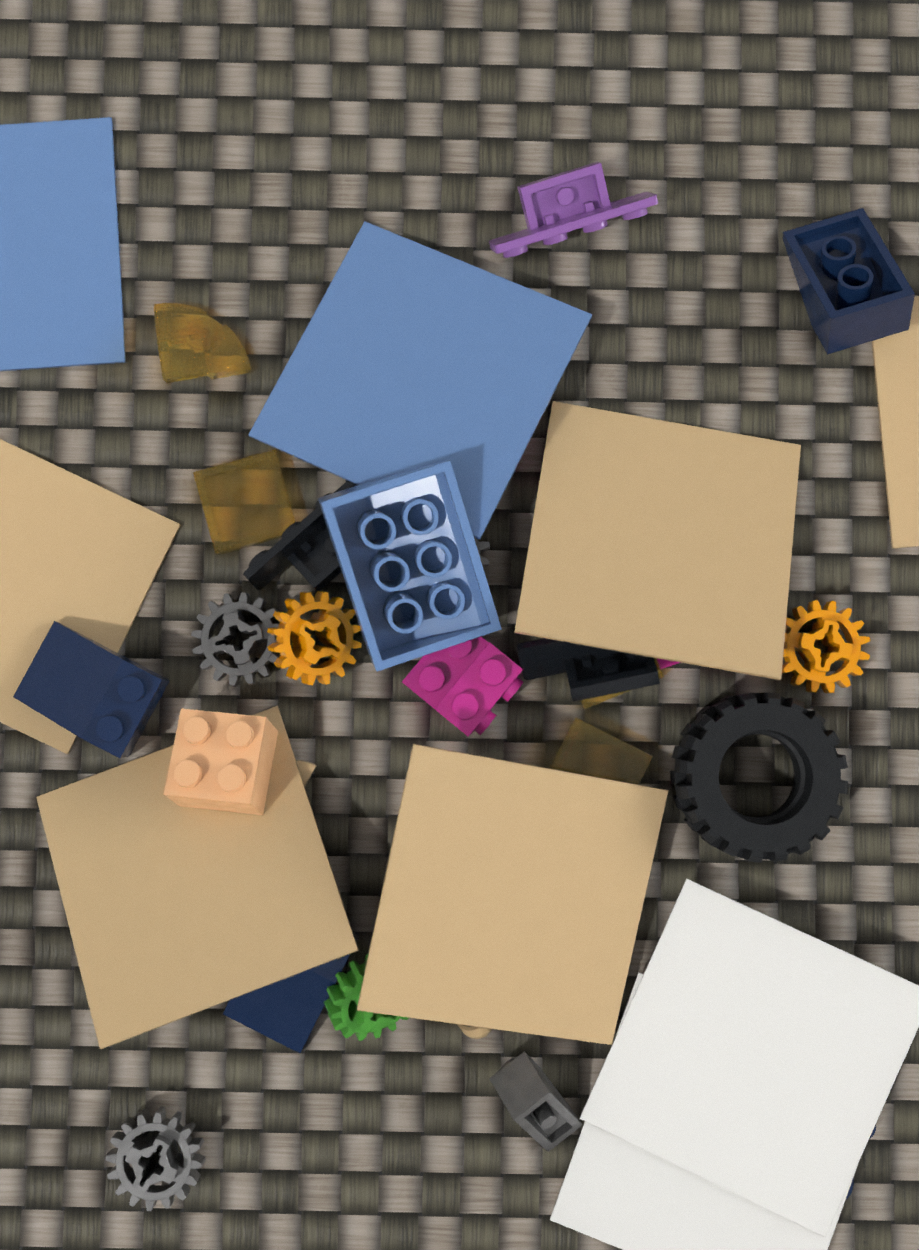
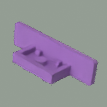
[489,162,658,258]

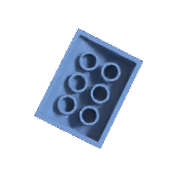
[318,460,502,671]

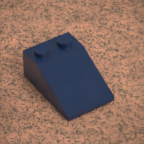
[782,208,915,355]
[13,621,170,758]
[223,930,360,1053]

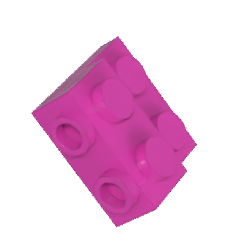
[402,637,524,737]

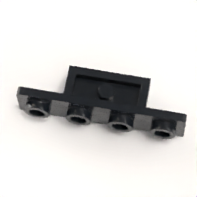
[243,480,357,591]
[516,638,660,702]

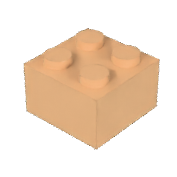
[163,708,278,815]

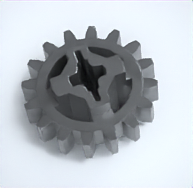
[191,592,279,686]
[105,1107,206,1211]

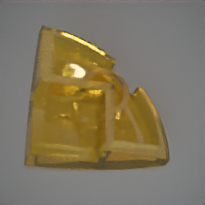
[154,303,252,383]

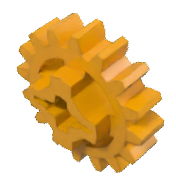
[267,591,362,686]
[782,600,870,693]

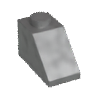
[489,1052,582,1152]

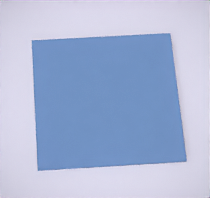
[0,117,126,371]
[248,221,592,540]

